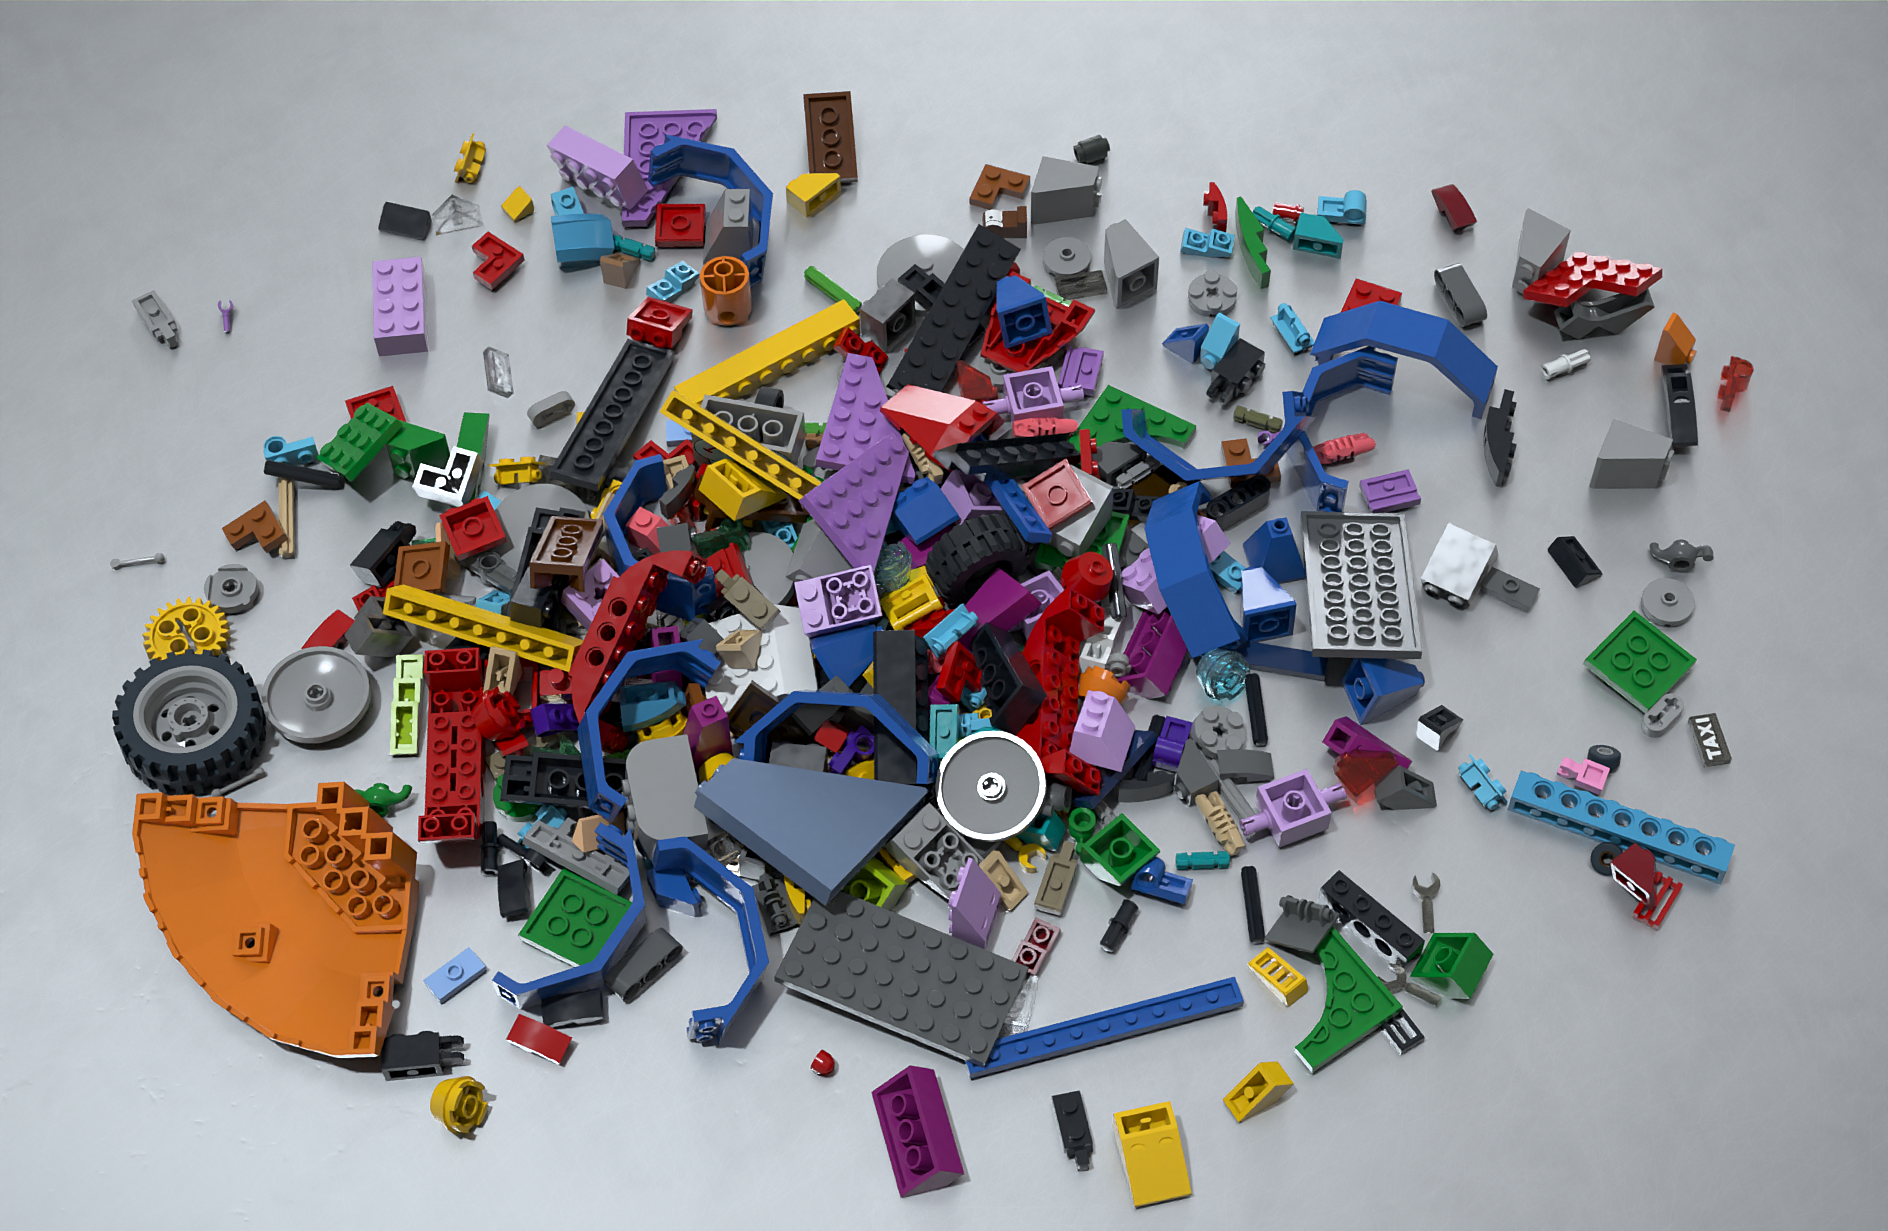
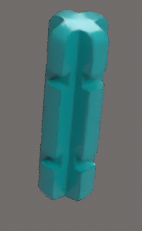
[613,234,656,260]
[1175,851,1230,869]

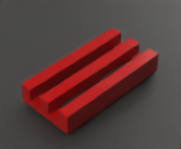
[1632,871,1683,930]

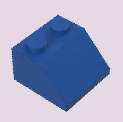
[890,477,960,545]

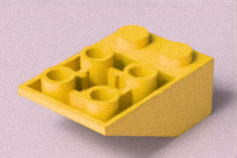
[698,459,787,521]
[1112,1101,1192,1208]

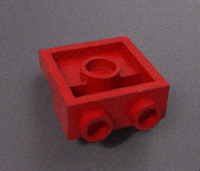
[626,297,693,348]
[439,496,507,561]

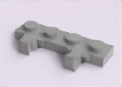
[522,818,630,895]

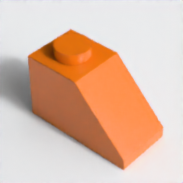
[1654,312,1697,365]

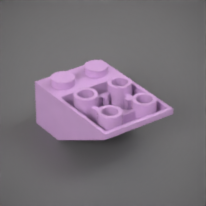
[794,565,882,638]
[948,858,1001,950]

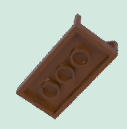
[803,91,858,183]
[694,475,809,532]
[529,516,603,592]

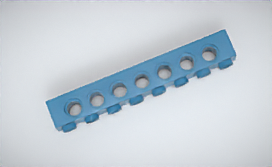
[1507,770,1735,885]

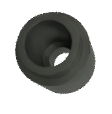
[1073,134,1110,164]

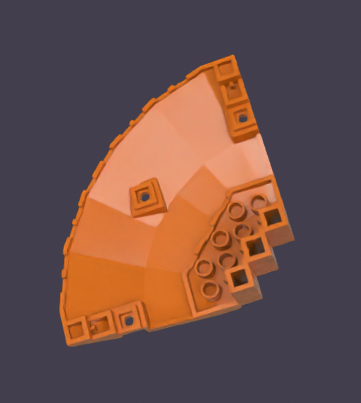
[132,782,419,1058]

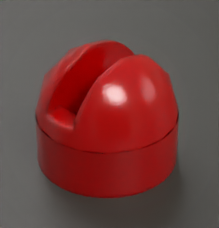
[810,1049,835,1075]

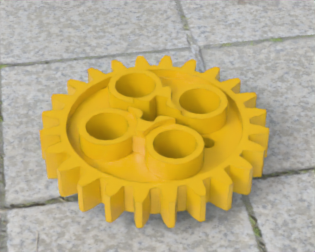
[142,597,231,662]

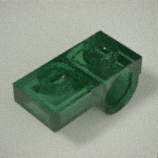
[692,517,752,559]

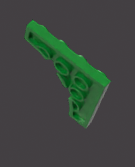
[1068,385,1196,470]
[1294,926,1403,1073]

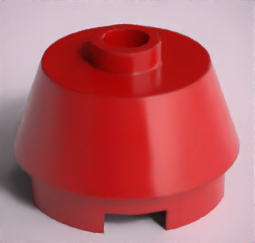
[1060,552,1113,602]
[471,686,525,741]

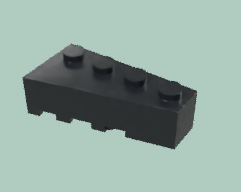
[971,622,1047,736]

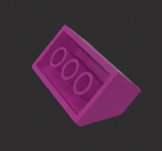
[1115,607,1188,699]
[871,1065,964,1198]

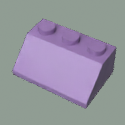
[1069,690,1135,772]

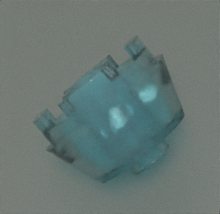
[874,541,912,592]
[1196,648,1250,701]

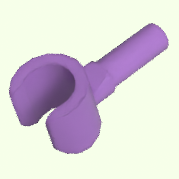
[218,300,234,333]
[1258,430,1282,449]

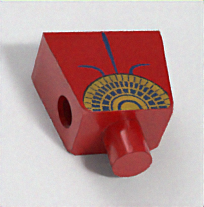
[540,668,573,705]

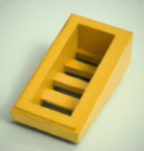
[1247,947,1308,1007]

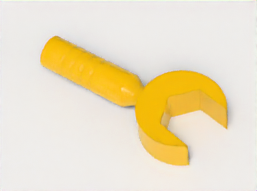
[1003,836,1046,873]

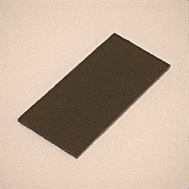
[1127,464,1199,529]

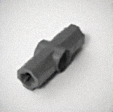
[454,551,517,595]

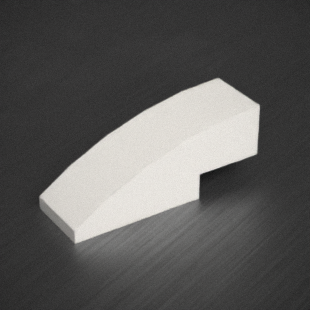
[1079,602,1124,674]

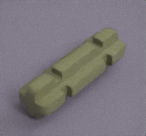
[1233,406,1283,433]

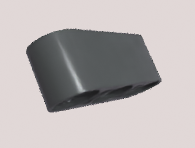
[1434,263,1487,327]
[604,928,683,1001]

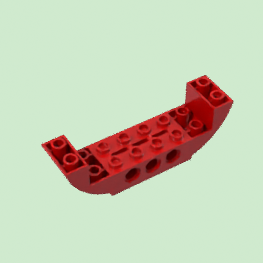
[568,550,708,754]
[1016,586,1105,795]
[418,647,486,844]

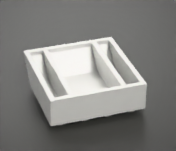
[705,604,819,714]

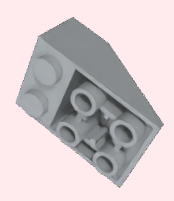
[883,803,984,900]

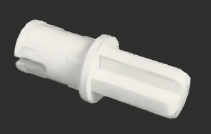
[1541,349,1591,380]

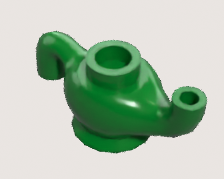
[355,783,412,817]
[1068,807,1096,856]

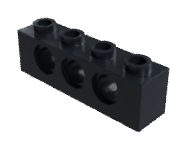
[1318,870,1425,974]

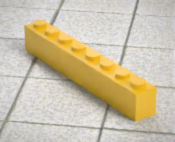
[674,299,861,406]
[659,390,822,500]
[383,584,584,672]

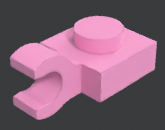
[1557,757,1610,795]

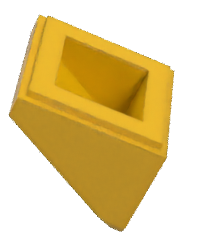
[501,186,535,222]

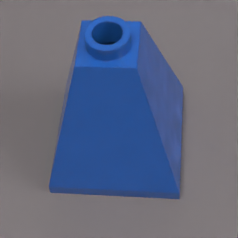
[997,275,1052,349]
[1242,517,1305,584]
[1241,566,1297,643]
[810,624,884,687]
[1341,658,1425,725]

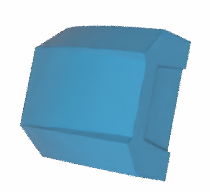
[551,214,615,268]
[619,681,686,732]

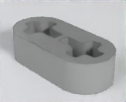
[527,391,575,427]
[1641,693,1684,738]

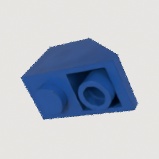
[645,868,702,917]

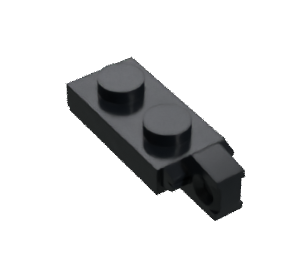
[1051,1090,1093,1172]

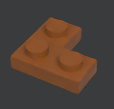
[969,164,1030,210]
[1221,438,1281,488]
[222,500,288,553]

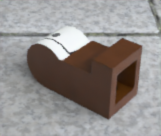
[982,206,1027,238]

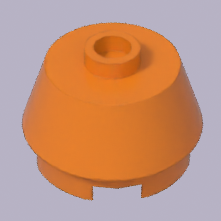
[1078,666,1131,705]

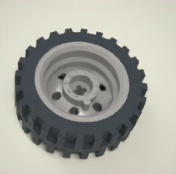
[112,649,267,795]

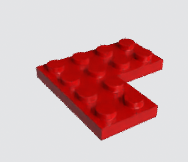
[1523,252,1663,307]

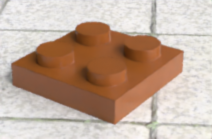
[394,541,450,594]

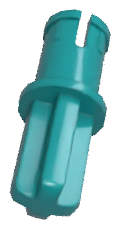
[1252,206,1296,241]

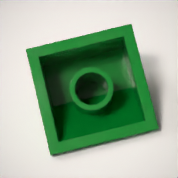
[386,420,450,479]
[1080,813,1160,886]
[1410,933,1494,999]

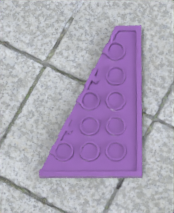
[622,109,717,227]
[816,353,915,484]
[799,432,909,572]

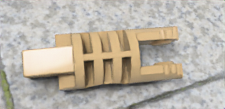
[901,433,943,485]
[1195,791,1245,856]

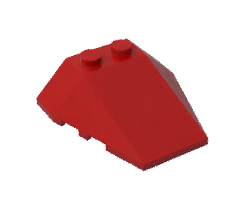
[981,270,1095,373]
[880,384,1005,472]

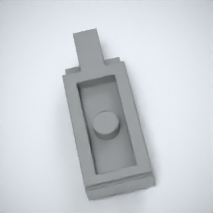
[132,290,179,349]

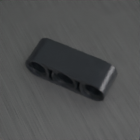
[1206,475,1271,531]

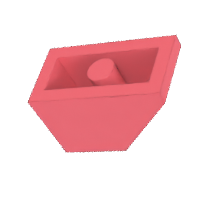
[625,507,669,555]

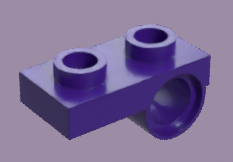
[530,704,579,737]
[1152,716,1193,772]
[828,726,874,775]

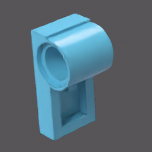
[551,187,584,216]
[1317,190,1367,224]
[263,436,319,465]
[1210,551,1246,594]

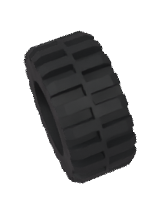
[925,514,1030,608]

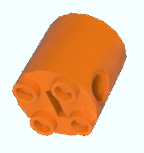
[699,256,752,325]

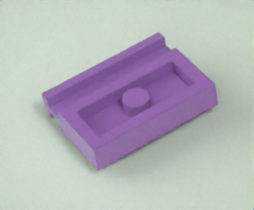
[1058,345,1104,396]
[1359,469,1421,513]

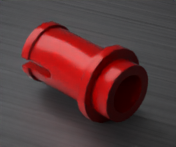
[1272,202,1304,223]

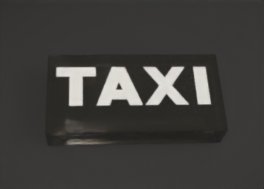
[1688,713,1732,767]

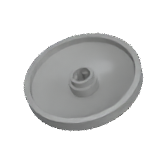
[877,235,964,317]
[491,484,590,571]
[705,532,795,618]
[262,646,371,743]
[935,731,1047,842]

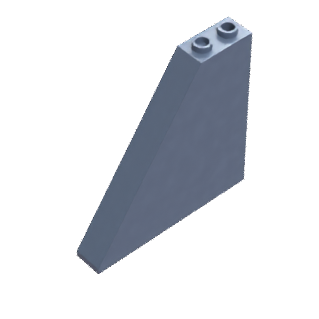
[694,758,929,906]

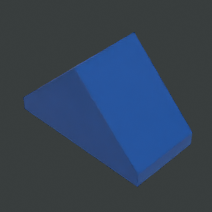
[1162,323,1209,364]

